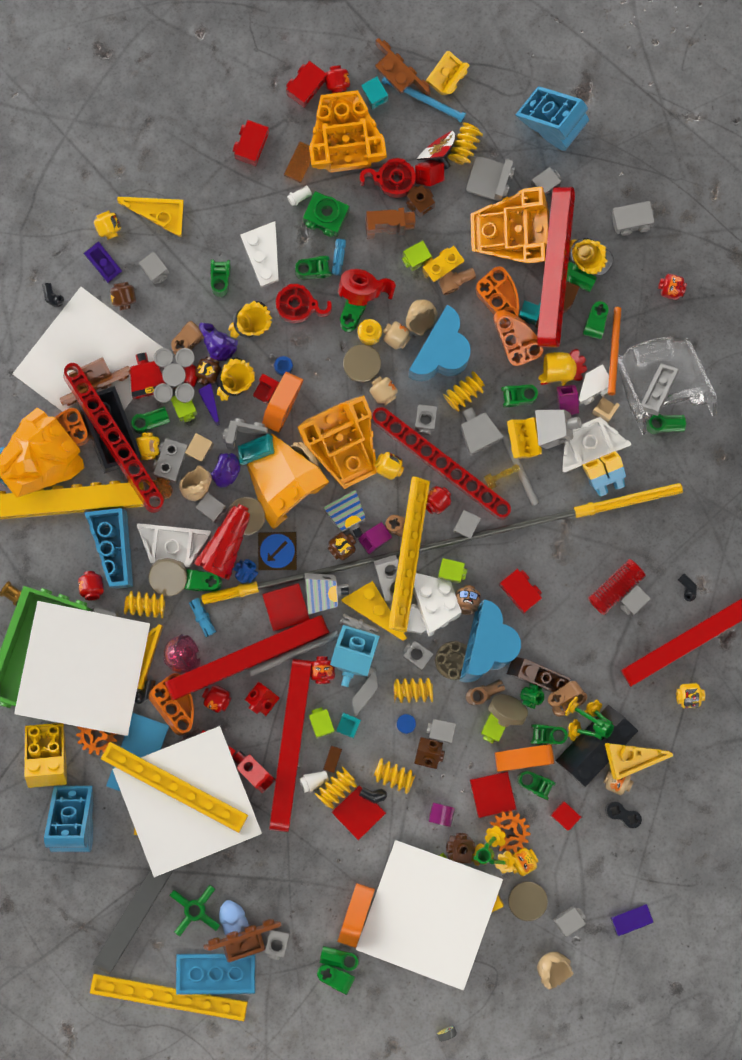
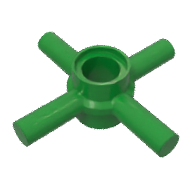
[169,885,220,936]

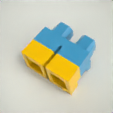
[582,451,626,497]

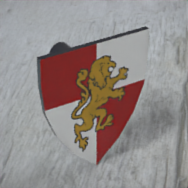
[417,130,456,169]

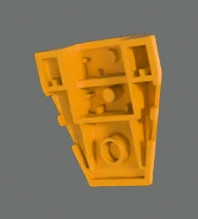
[470,187,549,264]
[297,395,377,489]
[247,433,329,529]

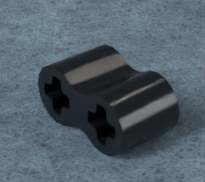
[605,802,642,828]

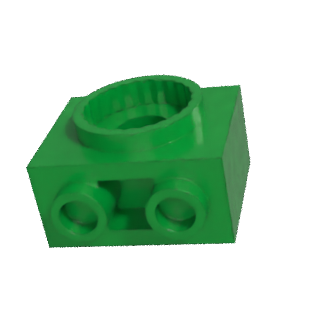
[303,191,350,237]

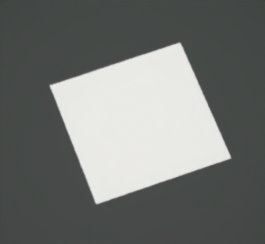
[13,287,163,421]
[14,601,150,736]
[112,726,262,877]
[356,840,503,991]

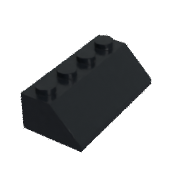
[78,386,142,474]
[555,705,638,788]

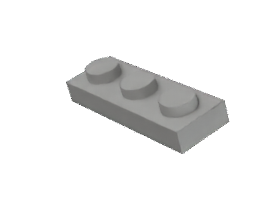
[640,364,679,416]

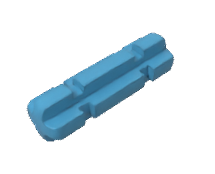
[332,239,346,276]

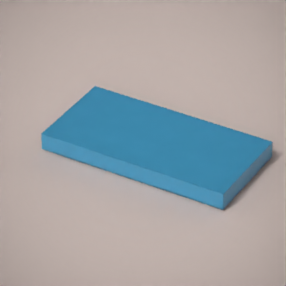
[106,713,169,791]
[176,954,255,995]

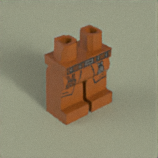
[365,208,416,239]

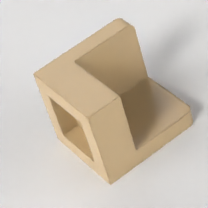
[592,397,620,424]
[185,433,214,462]

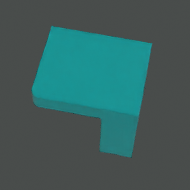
[362,76,388,110]
[518,300,541,325]
[336,713,361,739]

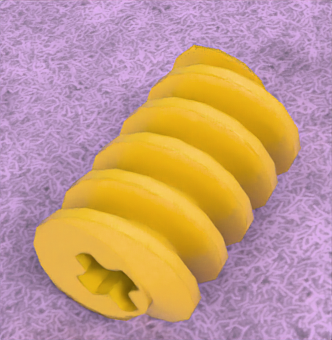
[447,122,483,165]
[443,371,485,412]
[124,591,165,619]
[394,678,433,703]
[373,758,416,794]
[314,766,357,809]

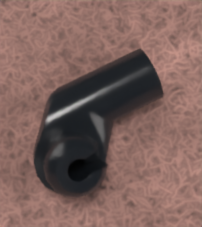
[42,283,64,307]

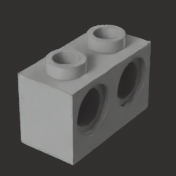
[374,555,399,602]
[552,906,586,937]

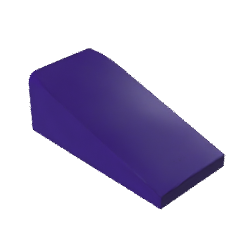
[83,241,122,283]
[198,383,220,426]
[610,904,654,936]

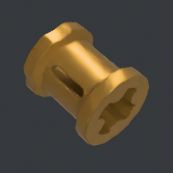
[0,581,22,606]

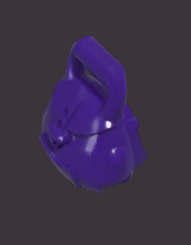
[199,323,238,361]
[210,453,241,488]

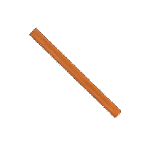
[608,307,621,396]

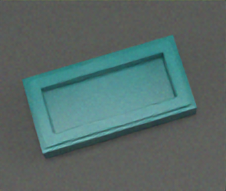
[238,434,274,465]

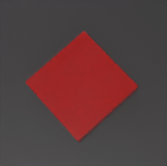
[262,583,310,631]
[470,771,517,818]
[331,785,386,840]

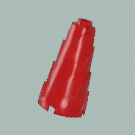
[194,504,250,580]

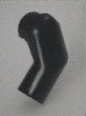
[678,573,697,602]
[135,679,156,704]
[359,787,387,803]

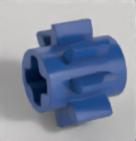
[233,559,258,583]

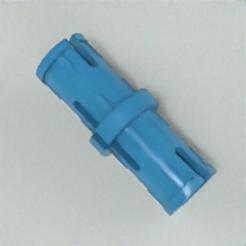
[189,598,217,637]

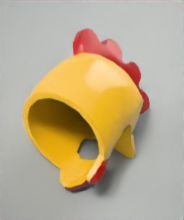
[538,349,587,386]

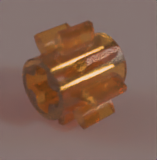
[153,477,173,501]

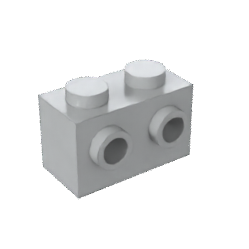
[611,201,655,236]
[152,438,188,484]

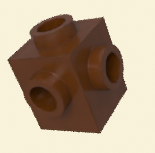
[406,185,435,218]
[414,737,445,769]
[446,833,475,863]

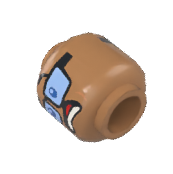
[456,585,481,615]

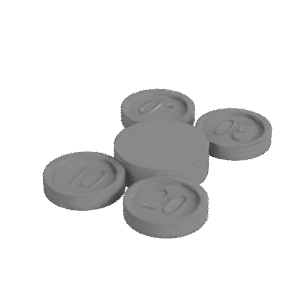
[154,348,195,403]

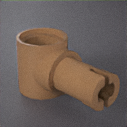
[438,268,476,295]
[466,679,505,706]

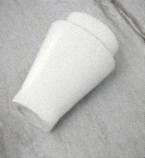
[299,770,329,793]

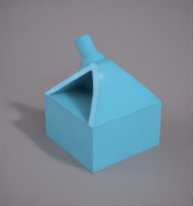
[330,625,380,688]

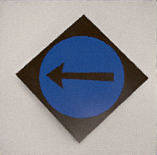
[258,532,297,571]

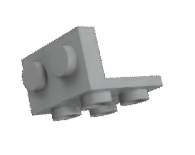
[466,156,515,202]
[223,418,269,450]

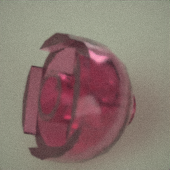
[164,634,200,674]

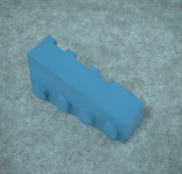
[84,508,133,589]

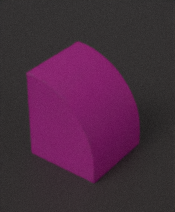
[556,385,579,415]
[358,522,392,554]
[428,803,455,827]

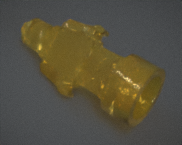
[484,464,520,490]

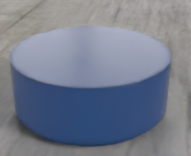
[274,356,293,376]
[397,714,416,734]

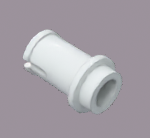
[287,185,312,206]

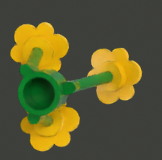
[565,697,614,741]
[472,826,516,874]

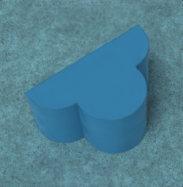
[516,86,589,151]
[408,305,471,382]
[459,600,521,683]
[44,786,94,852]

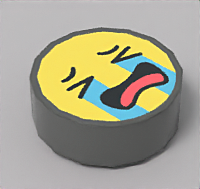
[437,1026,457,1042]

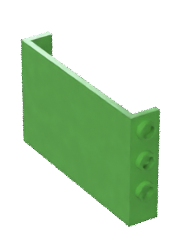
[0,586,92,708]

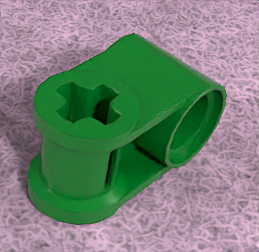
[295,256,332,280]
[210,259,231,297]
[340,299,366,332]
[583,301,609,340]
[501,384,538,408]
[184,570,222,592]
[530,724,568,745]
[517,771,556,801]
[317,964,356,995]

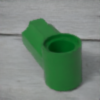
[567,261,597,293]
[131,406,170,434]
[646,414,686,434]
[319,946,359,971]

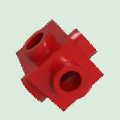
[244,681,280,716]

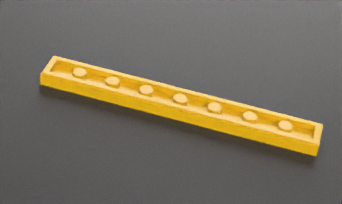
[388,477,430,632]
[101,742,248,833]
[90,974,248,1021]

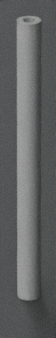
[248,631,339,676]

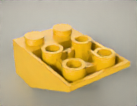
[24,723,67,788]

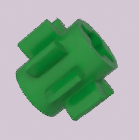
[520,683,544,709]

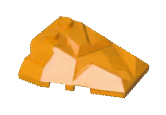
[309,90,387,173]
[0,408,85,498]

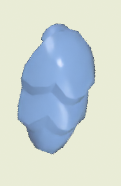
[219,900,249,935]

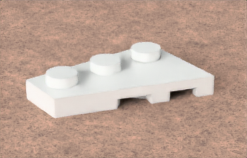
[240,221,279,288]

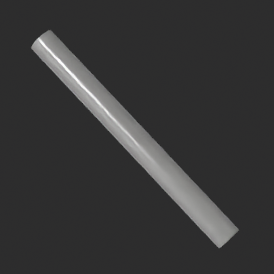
[502,434,539,506]

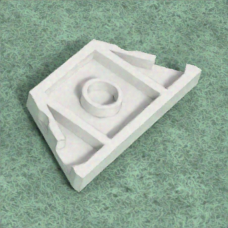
[562,417,631,474]
[137,523,211,568]
[413,573,461,636]

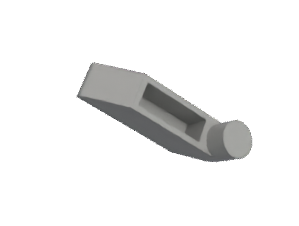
[352,666,378,717]

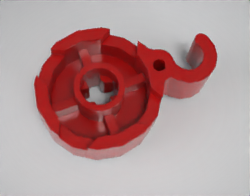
[360,158,416,198]
[338,269,396,306]
[276,284,332,324]

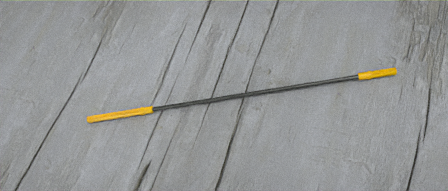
[201,483,683,604]

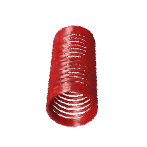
[588,559,646,615]

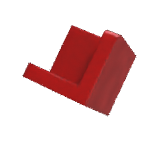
[415,159,444,187]
[253,373,279,405]
[550,801,581,831]

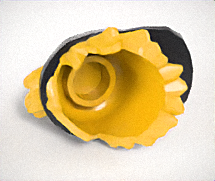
[570,238,614,275]
[228,301,272,338]
[216,357,255,401]

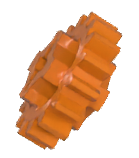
[76,726,118,755]
[490,810,531,853]

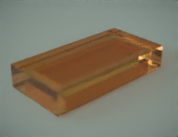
[284,141,311,183]

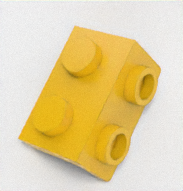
[426,51,470,95]
[422,246,464,282]
[507,417,542,459]

